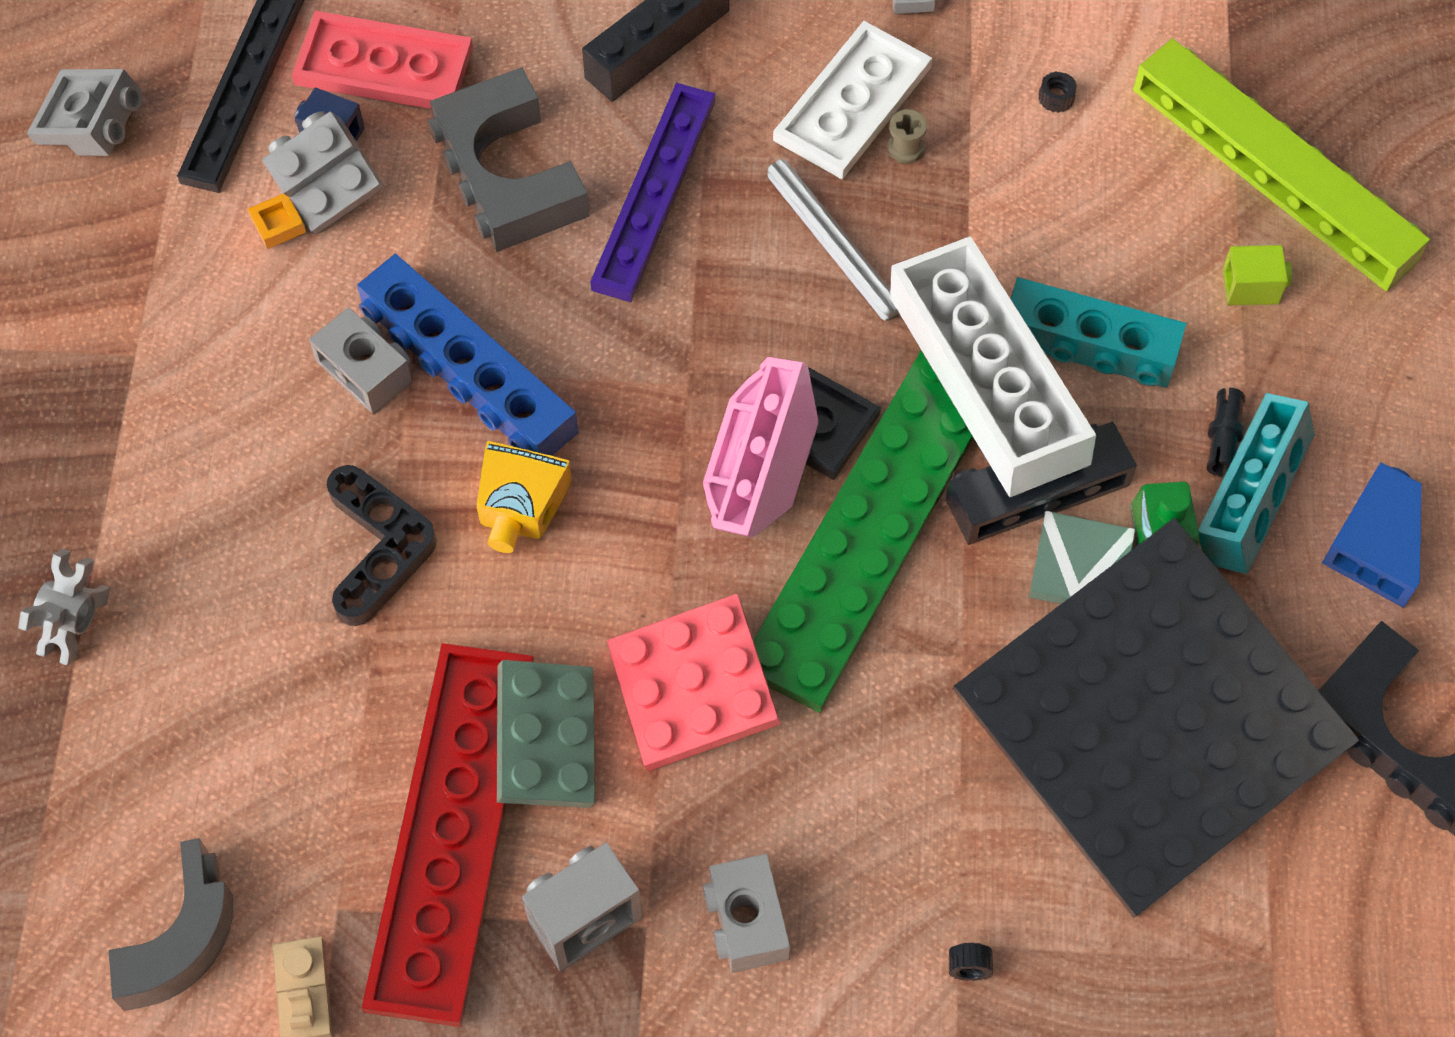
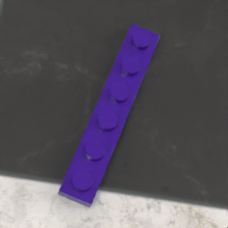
[590,82,715,303]

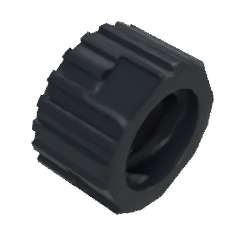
[1038,71,1077,113]
[949,943,993,981]

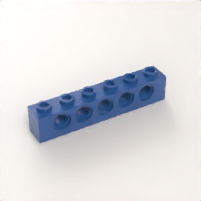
[357,253,578,456]

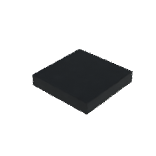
[806,367,881,480]

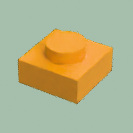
[247,193,306,249]

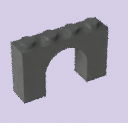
[427,67,590,252]

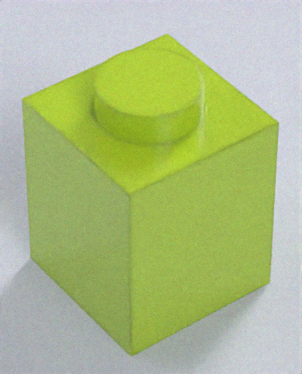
[1222,245,1292,306]

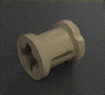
[887,109,927,164]

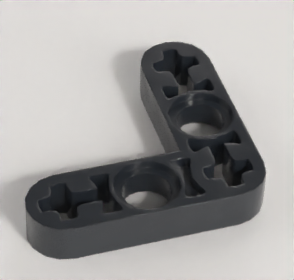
[327,465,437,626]

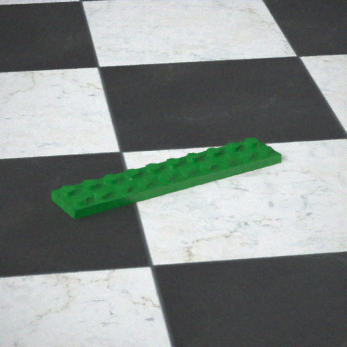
[754,350,974,713]

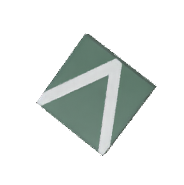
[1029,511,1135,604]

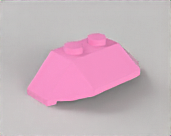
[703,357,819,538]

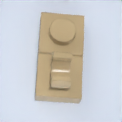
[272,936,333,1037]

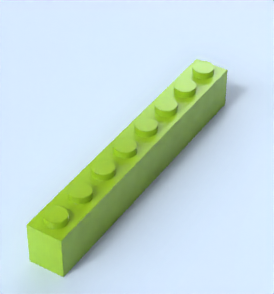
[1133,38,1430,292]

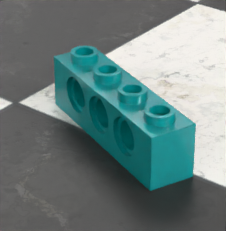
[1010,277,1187,388]
[1198,393,1315,574]

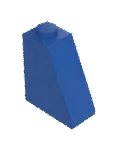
[1322,462,1422,608]

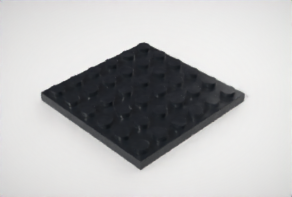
[952,518,1359,918]

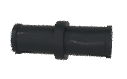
[1206,388,1246,477]

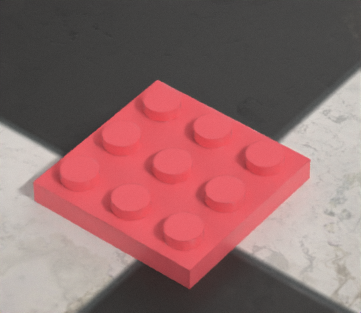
[607,594,781,771]

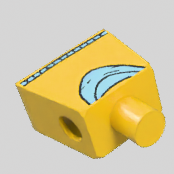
[477,441,572,553]

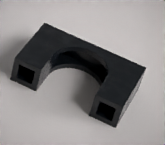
[1318,621,1455,836]

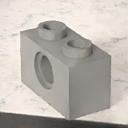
[309,307,412,414]
[702,853,790,973]

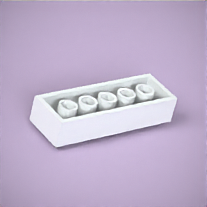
[890,236,1096,497]

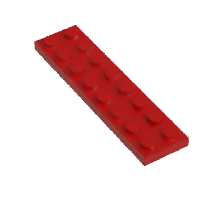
[361,643,534,1027]

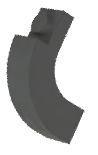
[109,838,233,1011]

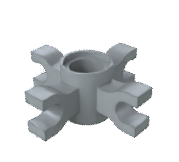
[18,549,110,665]

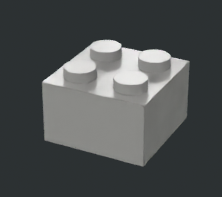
[521,842,642,972]

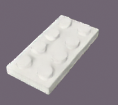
[773,21,932,180]

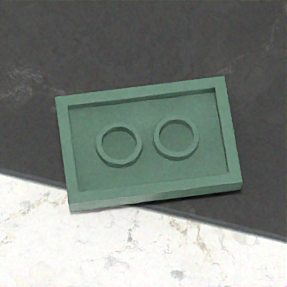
[497,660,595,808]

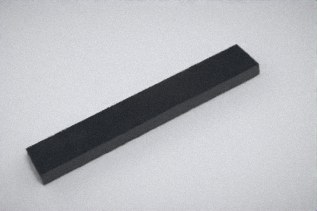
[177,0,304,193]

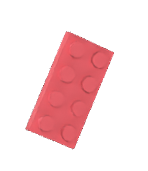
[292,11,473,109]

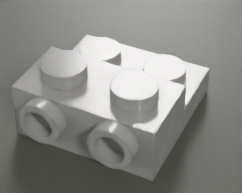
[27,69,142,156]
[262,111,385,235]

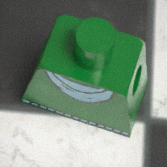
[1130,481,1199,546]

